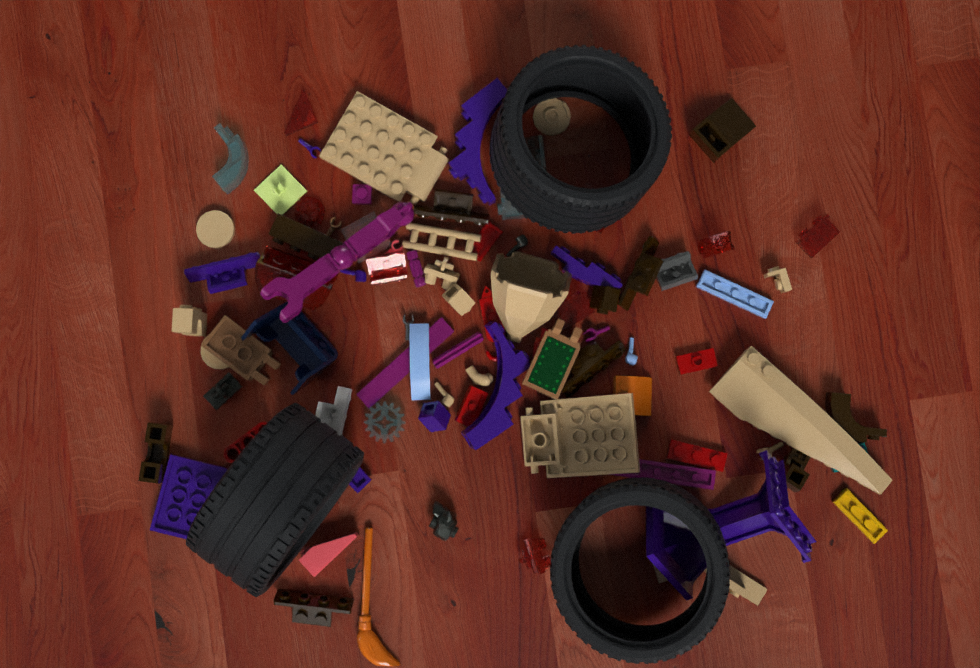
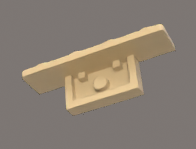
[704,566,767,606]

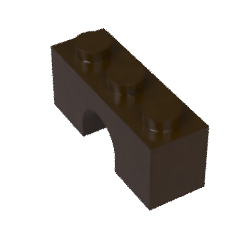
[138,422,173,484]

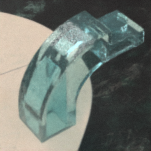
[212,123,249,194]

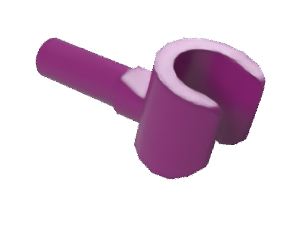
[582,326,610,342]

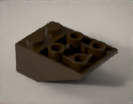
[689,98,756,163]

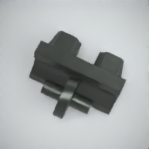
[203,372,243,410]

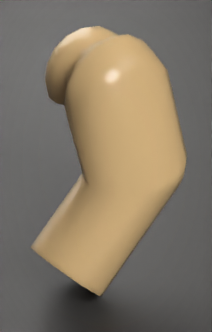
[465,365,493,386]

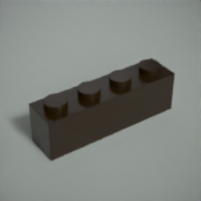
[269,213,343,261]

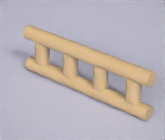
[402,222,482,261]

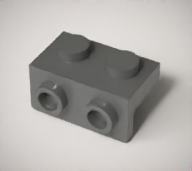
[656,251,698,291]

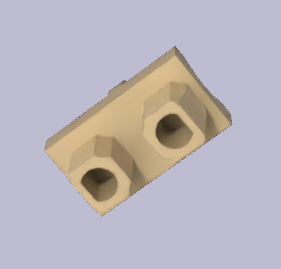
[423,257,460,290]

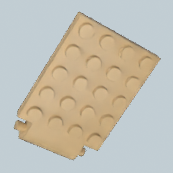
[319,91,449,206]
[520,393,640,478]

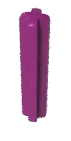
[432,332,484,369]

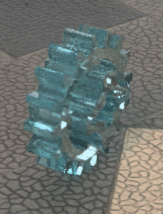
[364,401,406,443]

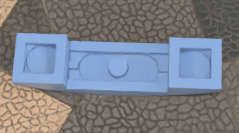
[409,323,431,400]

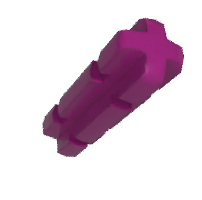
[406,250,426,287]

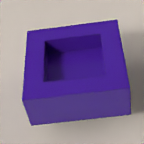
[349,467,372,494]

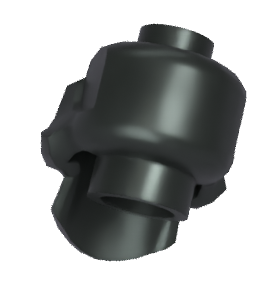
[429,501,459,541]

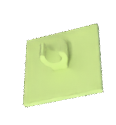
[254,165,308,215]

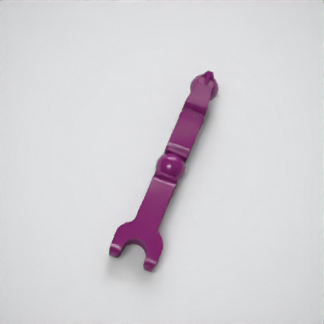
[260,202,414,323]

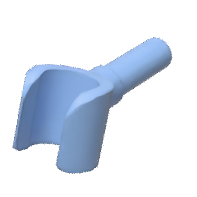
[625,337,638,366]

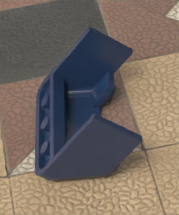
[241,302,338,395]

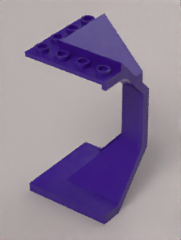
[646,450,817,601]

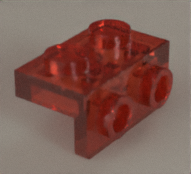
[366,250,408,286]

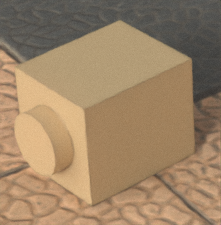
[441,283,475,316]

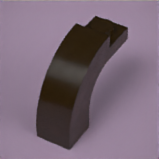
[825,392,887,443]
[783,447,811,493]

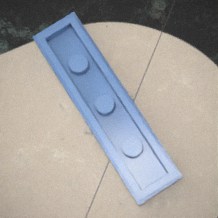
[696,269,774,319]

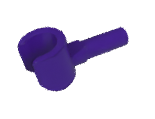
[298,138,321,159]
[340,269,366,282]

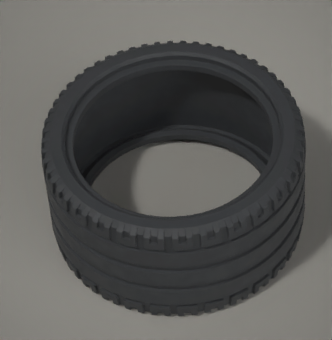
[489,45,672,234]
[186,403,364,597]
[550,477,730,664]

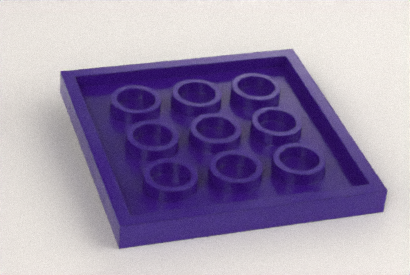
[150,454,228,539]

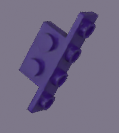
[184,252,264,294]

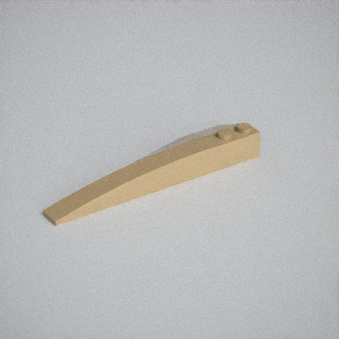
[709,346,892,495]

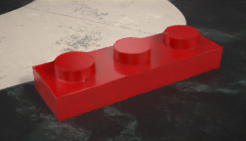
[666,439,728,472]

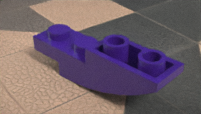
[551,245,623,289]

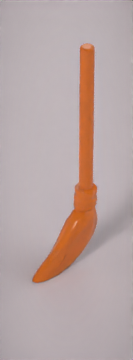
[357,527,400,667]

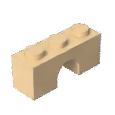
[172,305,208,337]

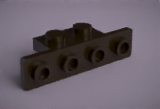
[413,189,490,225]
[618,236,664,311]
[562,340,626,398]
[274,589,354,627]

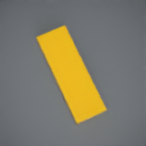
[832,488,888,544]

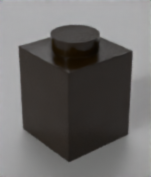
[589,285,620,315]

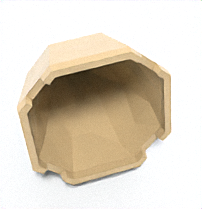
[491,252,572,343]

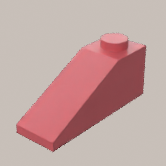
[299,532,359,577]

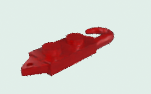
[478,286,506,362]

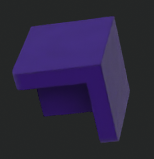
[418,401,451,432]

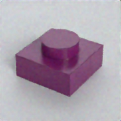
[352,184,372,205]

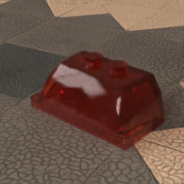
[255,245,339,311]

